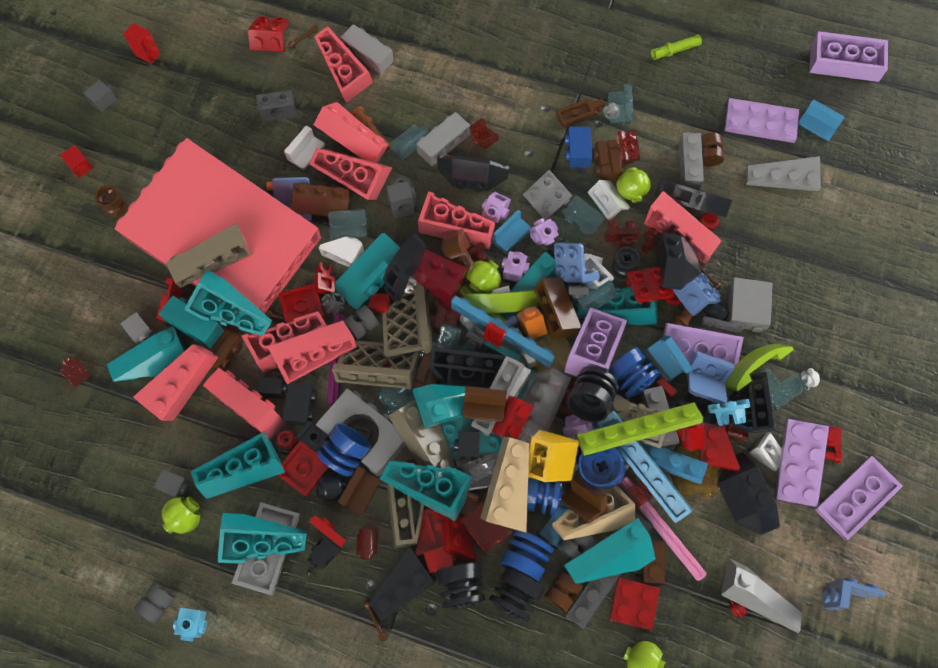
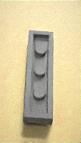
[471,356,524,436]

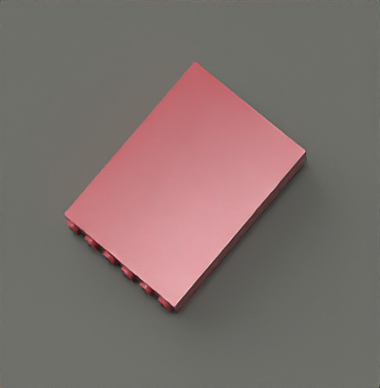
[114,138,321,314]

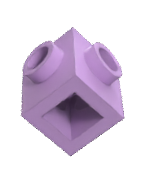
[482,192,511,223]
[529,218,559,246]
[501,251,530,282]
[563,415,593,440]

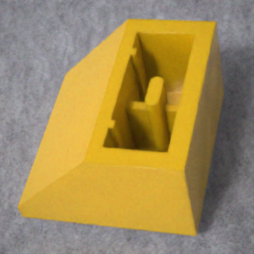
[528,430,579,482]

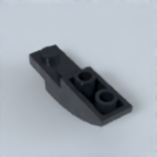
[655,178,733,217]
[383,233,427,302]

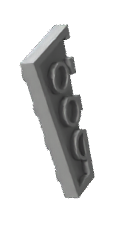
[746,156,821,191]

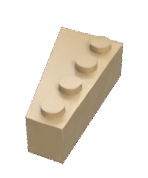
[480,437,529,532]

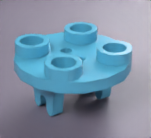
[708,399,750,426]

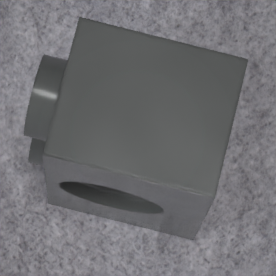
[256,90,297,122]
[386,181,417,219]

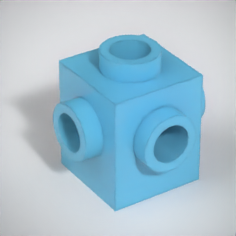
[173,608,207,642]

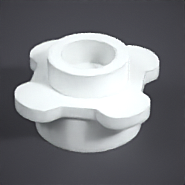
[801,368,820,390]

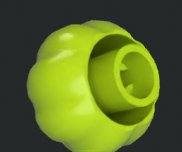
[616,167,651,203]
[467,260,501,294]
[162,497,200,534]
[623,641,666,668]

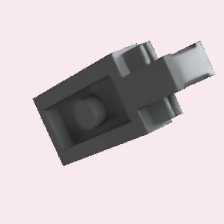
[567,283,589,298]

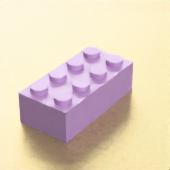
[809,31,888,82]
[564,308,627,377]

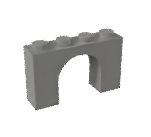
[316,389,406,478]

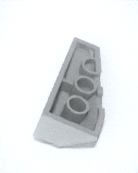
[721,558,802,633]

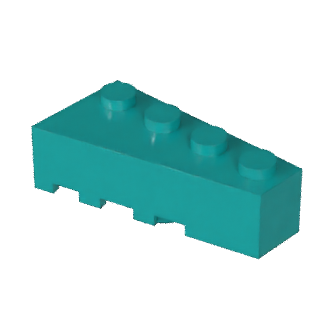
[191,432,285,499]

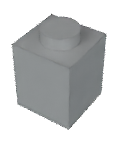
[120,312,155,345]

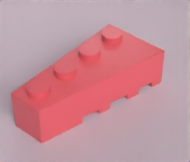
[313,102,388,163]
[309,148,392,200]
[133,344,218,421]

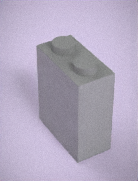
[727,277,773,333]

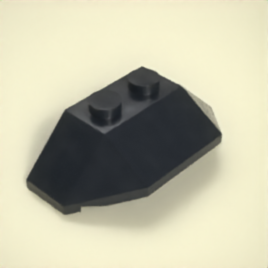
[437,155,509,192]
[654,233,701,290]
[429,346,510,388]
[729,372,776,434]
[717,452,780,535]

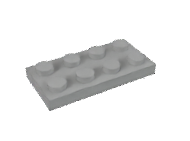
[232,502,300,596]

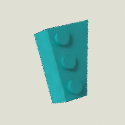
[159,296,224,349]

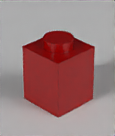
[60,145,93,178]
[424,547,456,575]

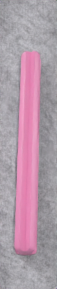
[619,477,707,581]

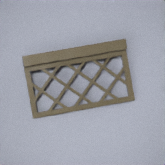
[382,282,433,357]
[332,340,421,389]

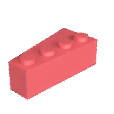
[314,26,373,103]
[418,191,495,250]
[644,191,722,264]
[242,311,327,375]
[268,320,357,384]
[203,368,285,441]

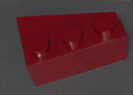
[410,250,467,309]

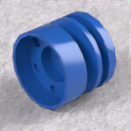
[608,347,660,399]
[316,423,371,476]
[578,448,626,489]
[527,477,563,516]
[500,530,554,583]

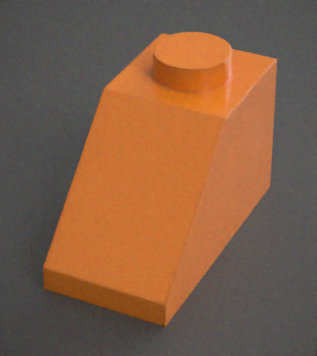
[516,306,547,339]

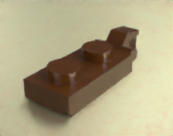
[556,98,605,128]

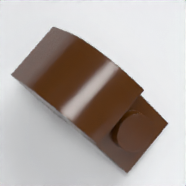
[442,229,473,272]

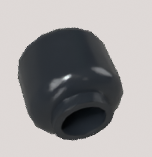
[315,473,346,502]

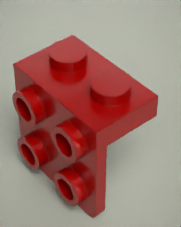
[248,16,289,52]
[625,267,674,303]

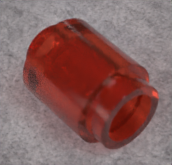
[356,529,378,560]

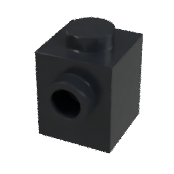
[454,431,480,461]

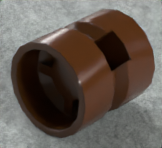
[701,133,724,167]
[94,185,128,218]
[544,571,583,612]

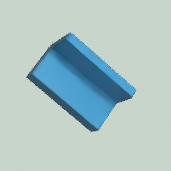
[798,99,845,141]
[493,210,531,254]
[647,335,693,380]

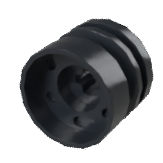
[567,367,619,422]
[436,563,486,609]
[489,567,545,622]

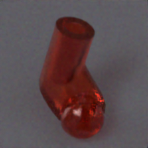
[641,228,657,253]

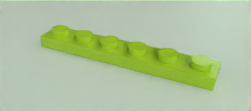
[577,403,703,456]

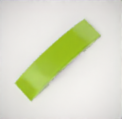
[463,290,540,313]
[725,344,794,391]

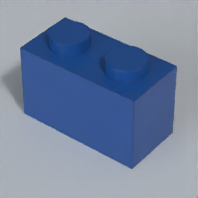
[564,127,592,167]

